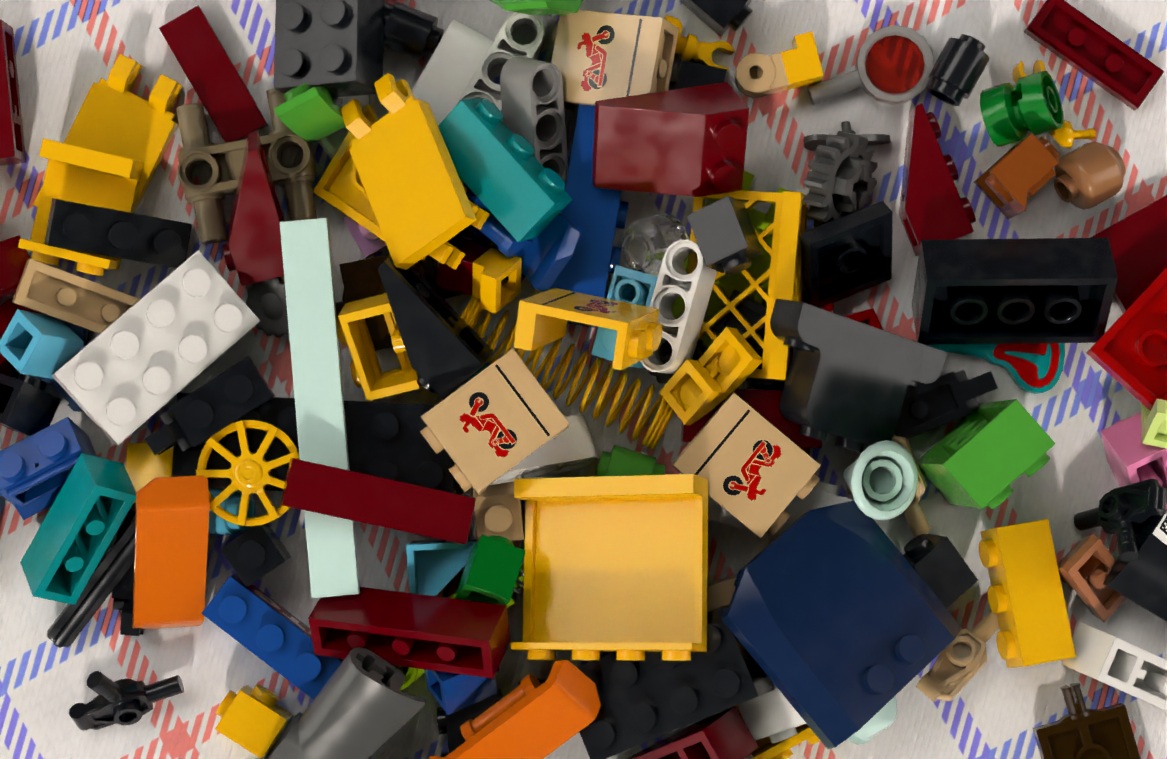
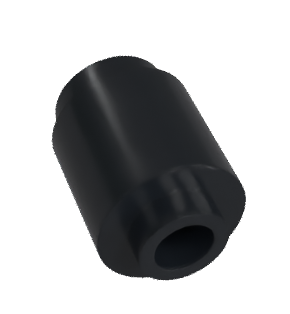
[384,2,443,61]
[927,34,989,106]

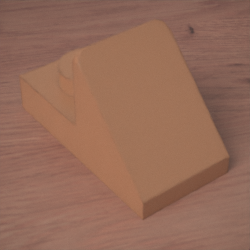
[1058,534,1127,622]

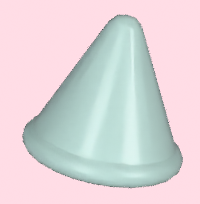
[843,440,918,520]

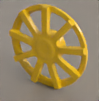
[196,420,300,526]

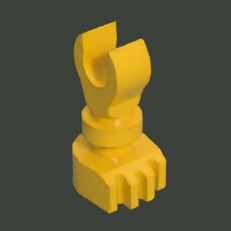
[664,15,735,72]

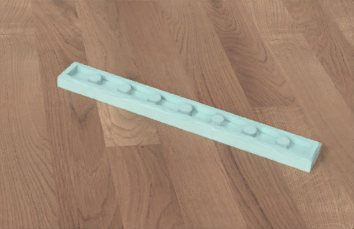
[280,218,360,598]

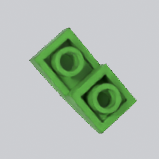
[273,83,345,143]

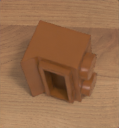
[974,133,1060,220]

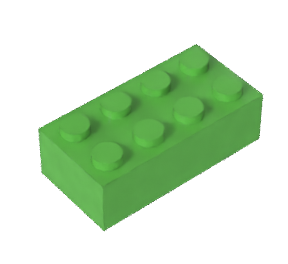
[917,399,1056,509]

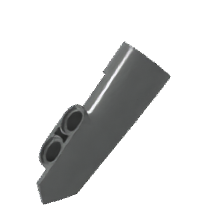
[264,647,427,759]

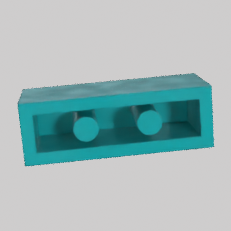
[438,98,573,242]
[20,453,136,605]

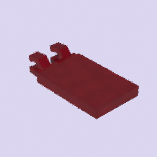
[1090,195,1167,313]

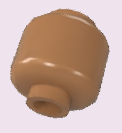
[1054,141,1126,209]

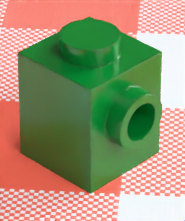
[455,534,526,605]

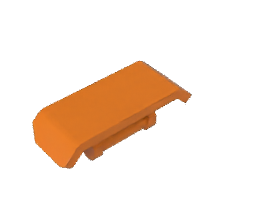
[132,476,210,629]
[428,660,601,759]

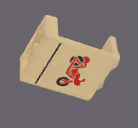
[551,10,679,109]
[420,348,570,495]
[671,392,821,538]

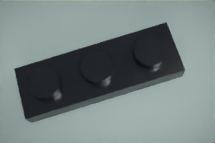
[44,198,192,268]

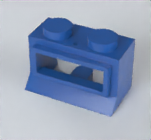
[0,417,97,520]

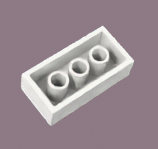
[51,250,260,445]

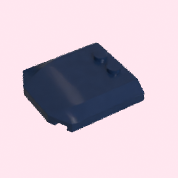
[721,501,962,749]

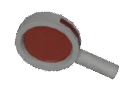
[807,25,935,105]

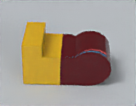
[436,238,522,314]

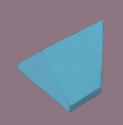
[406,539,477,596]

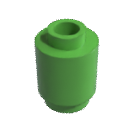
[595,445,666,477]

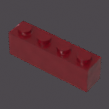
[308,587,511,679]

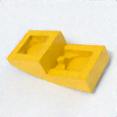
[659,327,763,425]

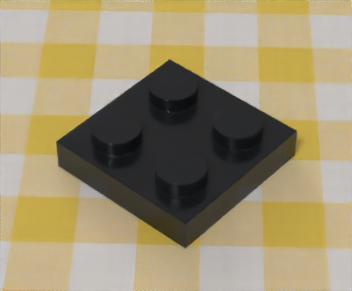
[801,201,893,308]

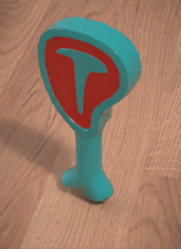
[927,343,1065,394]

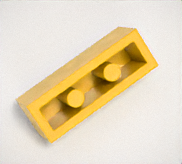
[979,519,1076,668]

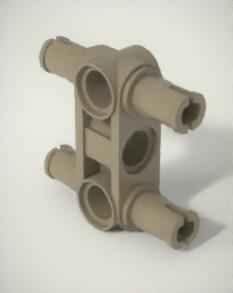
[176,88,317,244]

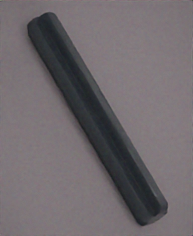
[47,514,136,648]

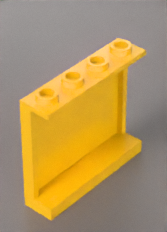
[511,474,708,661]

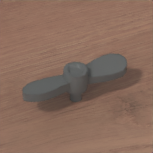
[803,121,891,151]

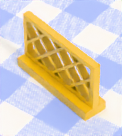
[684,190,808,381]

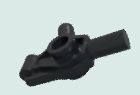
[1074,479,1167,561]
[69,671,184,730]

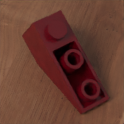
[899,103,976,256]

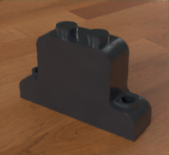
[770,299,947,453]

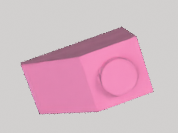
[1101,412,1167,509]

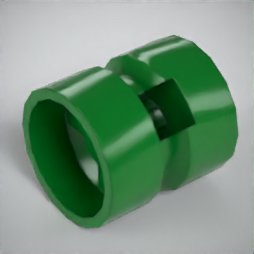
[980,71,1064,147]

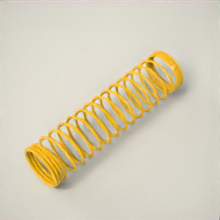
[461,297,674,450]

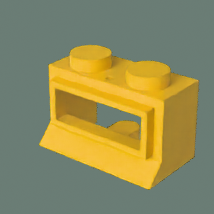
[337,293,422,401]

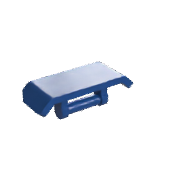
[459,177,581,292]

